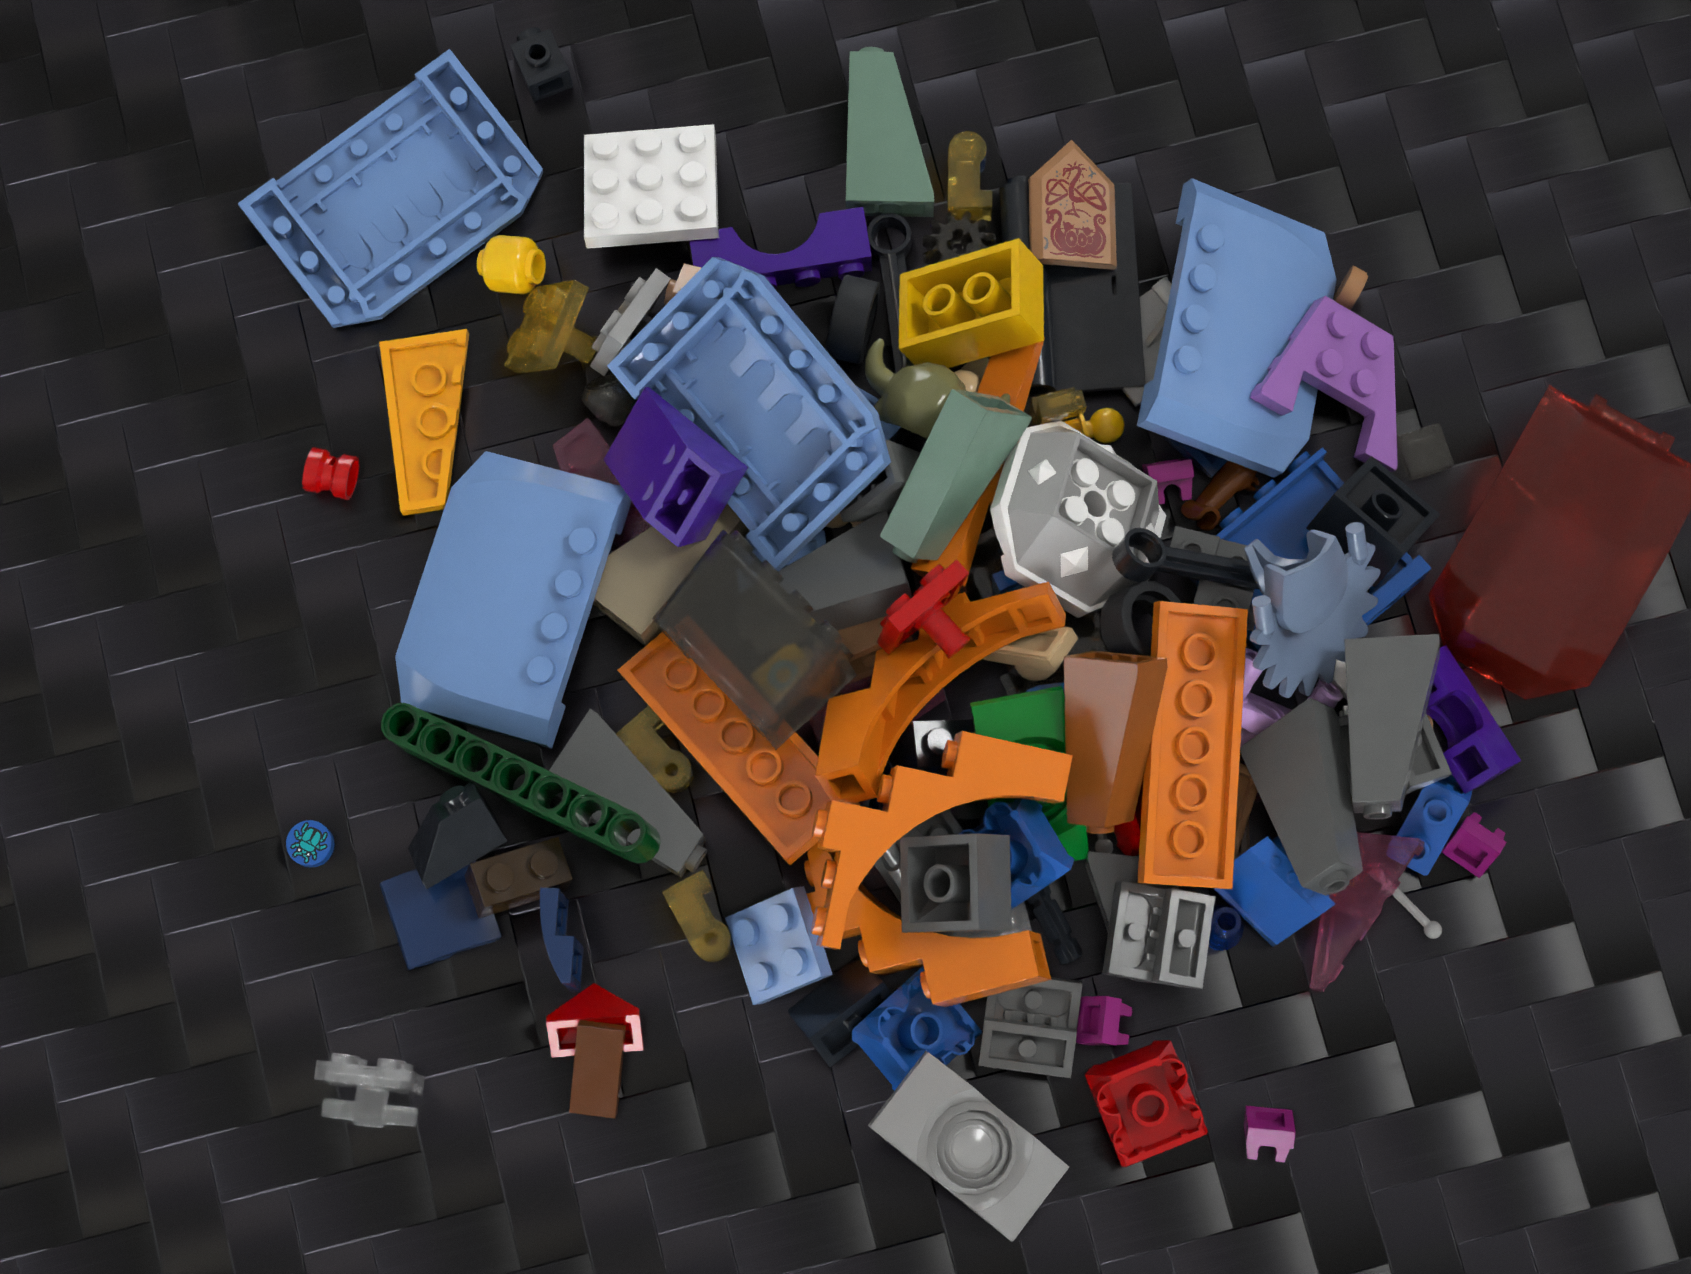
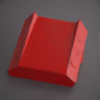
[1085,1040,1208,1167]

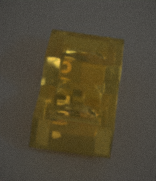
[1029,387,1086,425]

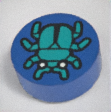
[286,820,334,868]

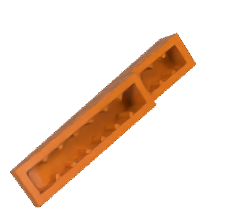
[911,338,1045,587]

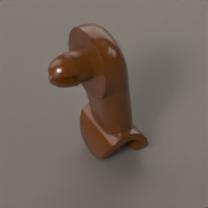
[1181,461,1259,531]

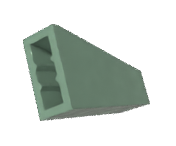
[846,47,934,217]
[880,389,1032,563]

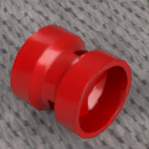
[302,447,359,500]

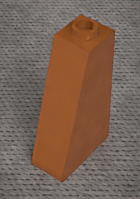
[1064,651,1168,834]

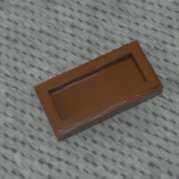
[569,1020,626,1119]

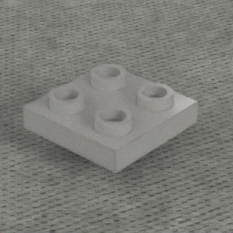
[590,268,671,376]

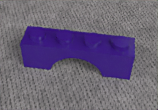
[689,207,872,290]

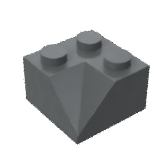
[900,833,1012,933]

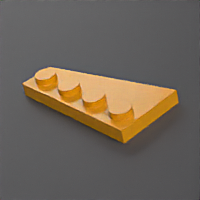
[379,329,469,516]

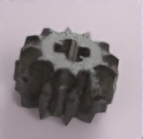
[922,210,996,265]

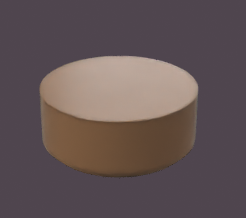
[1333,265,1368,310]

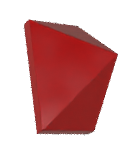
[546,983,644,1058]

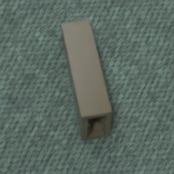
[593,504,749,646]

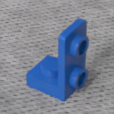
[1387,774,1472,876]

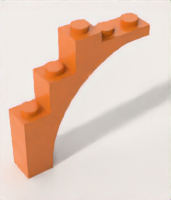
[815,581,1066,804]
[811,731,1073,950]
[804,842,1051,1007]

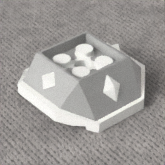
[990,420,1166,618]

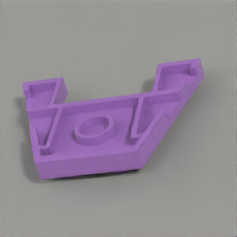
[1250,296,1398,472]

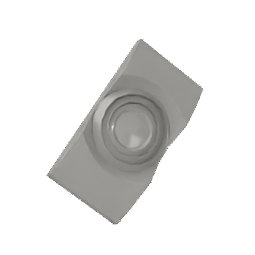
[868,1051,1069,1242]

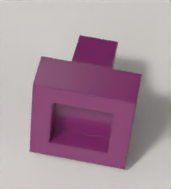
[1142,457,1194,505]
[1441,812,1507,878]
[1076,996,1132,1046]
[1244,1106,1296,1162]

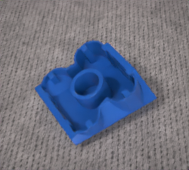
[959,799,1074,910]
[1213,836,1336,947]
[852,966,982,1091]

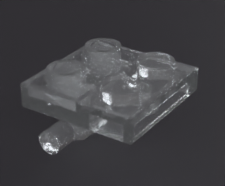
[314,1053,425,1128]

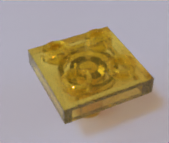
[504,280,597,374]

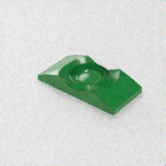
[970,686,1089,861]

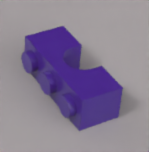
[1426,645,1521,794]

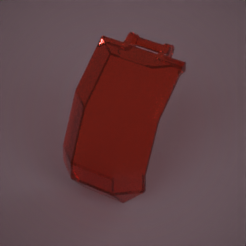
[1428,385,1691,699]

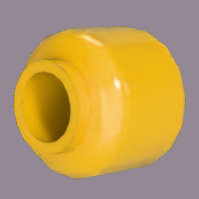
[477,235,546,294]

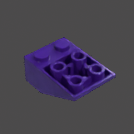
[603,387,748,547]

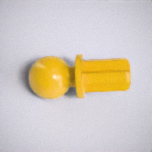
[1063,408,1125,443]

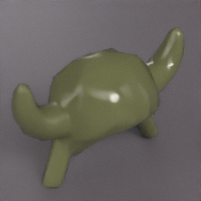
[865,338,1010,439]

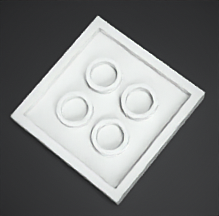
[584,124,719,249]

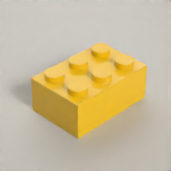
[899,238,1044,368]

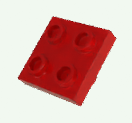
[876,559,971,659]

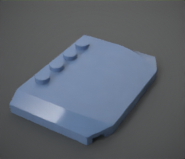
[238,49,543,328]
[1137,178,1337,478]
[607,257,891,570]
[395,451,632,749]

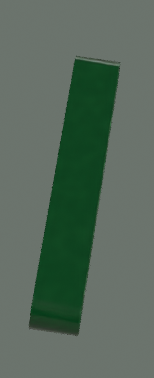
[381,703,661,864]

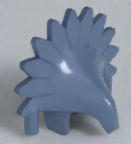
[1244,522,1381,698]

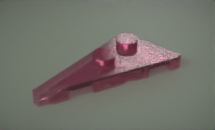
[1310,832,1424,992]

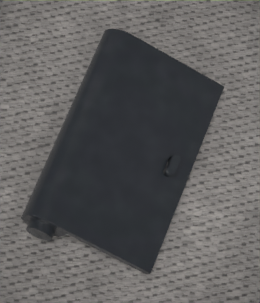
[999,176,1146,397]

